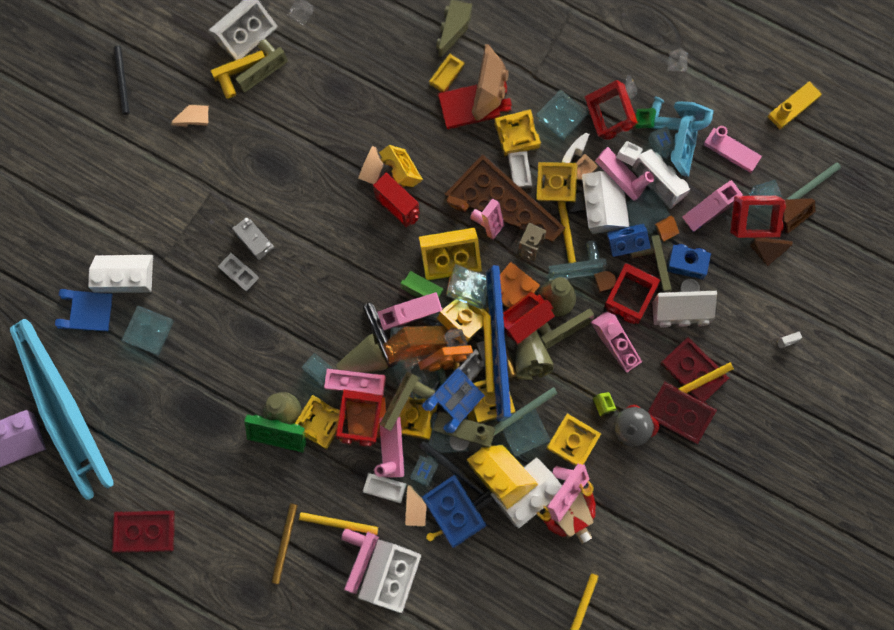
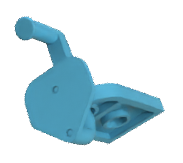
[652,97,714,176]

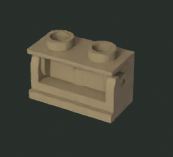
[518,223,547,261]

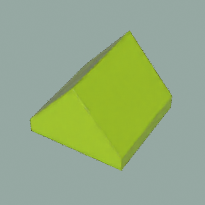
[593,392,616,416]

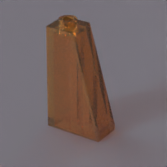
[383,326,454,363]

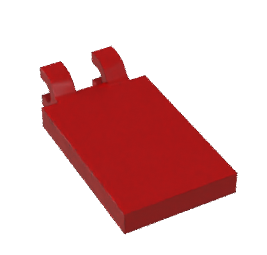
[438,81,512,129]

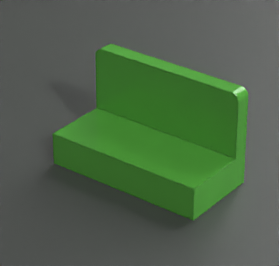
[401,271,444,298]

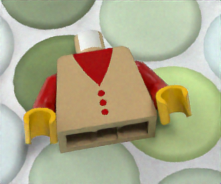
[536,481,595,544]

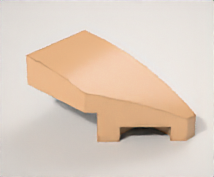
[171,105,208,127]
[358,146,383,184]
[564,154,599,180]
[405,485,426,526]

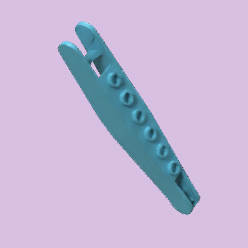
[10,319,113,500]

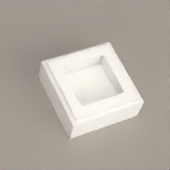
[777,331,802,348]

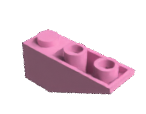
[682,180,743,232]
[377,292,442,330]
[591,312,642,373]

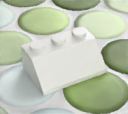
[209,0,278,60]
[632,150,690,209]
[582,171,629,234]
[88,255,153,293]
[652,291,717,327]
[490,458,562,528]
[358,540,421,613]

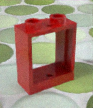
[585,80,638,140]
[373,172,420,227]
[730,196,786,238]
[604,263,660,324]
[503,292,555,344]
[336,389,383,447]

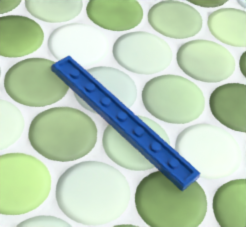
[486,265,511,421]

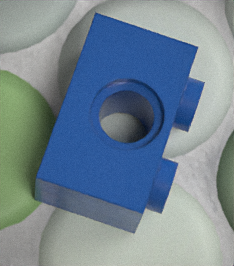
[607,224,650,257]
[667,244,711,279]

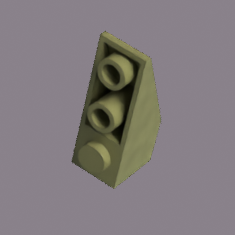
[436,0,472,57]

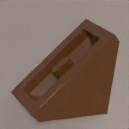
[784,198,816,234]
[750,237,793,266]

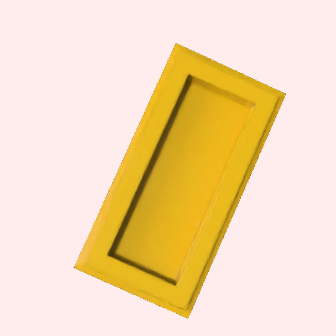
[429,54,465,92]

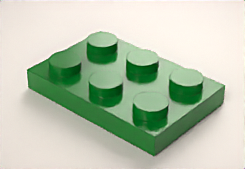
[244,415,306,453]

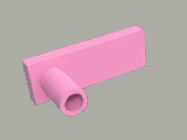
[703,126,762,173]
[595,147,654,201]
[470,198,504,240]
[324,369,386,395]
[374,417,405,477]
[548,464,590,522]
[342,529,379,594]

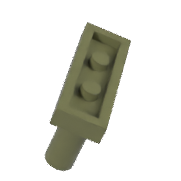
[236,39,288,93]
[631,235,671,293]
[538,308,594,349]
[380,372,435,431]
[433,412,496,448]

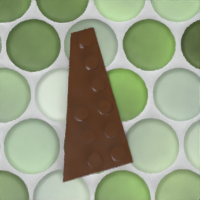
[444,154,565,243]

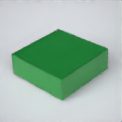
[634,108,656,129]

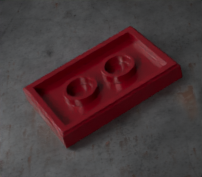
[660,337,729,402]
[647,381,717,444]
[112,511,175,553]

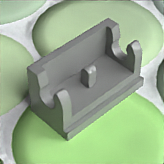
[232,218,274,261]
[458,349,485,381]

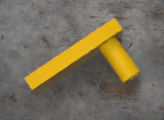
[211,51,265,98]
[768,81,822,129]

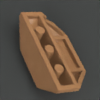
[472,44,508,120]

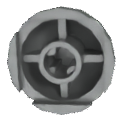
[614,407,654,447]

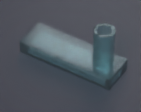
[548,241,607,281]

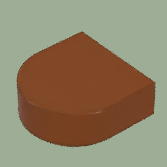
[447,196,469,212]
[594,271,616,293]

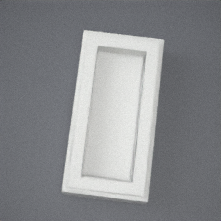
[616,141,643,166]
[508,151,532,189]
[363,473,407,504]

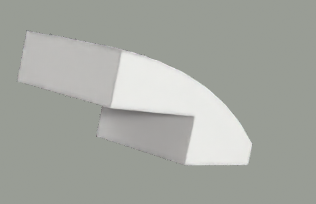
[562,133,589,163]

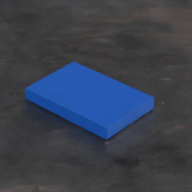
[422,475,487,548]

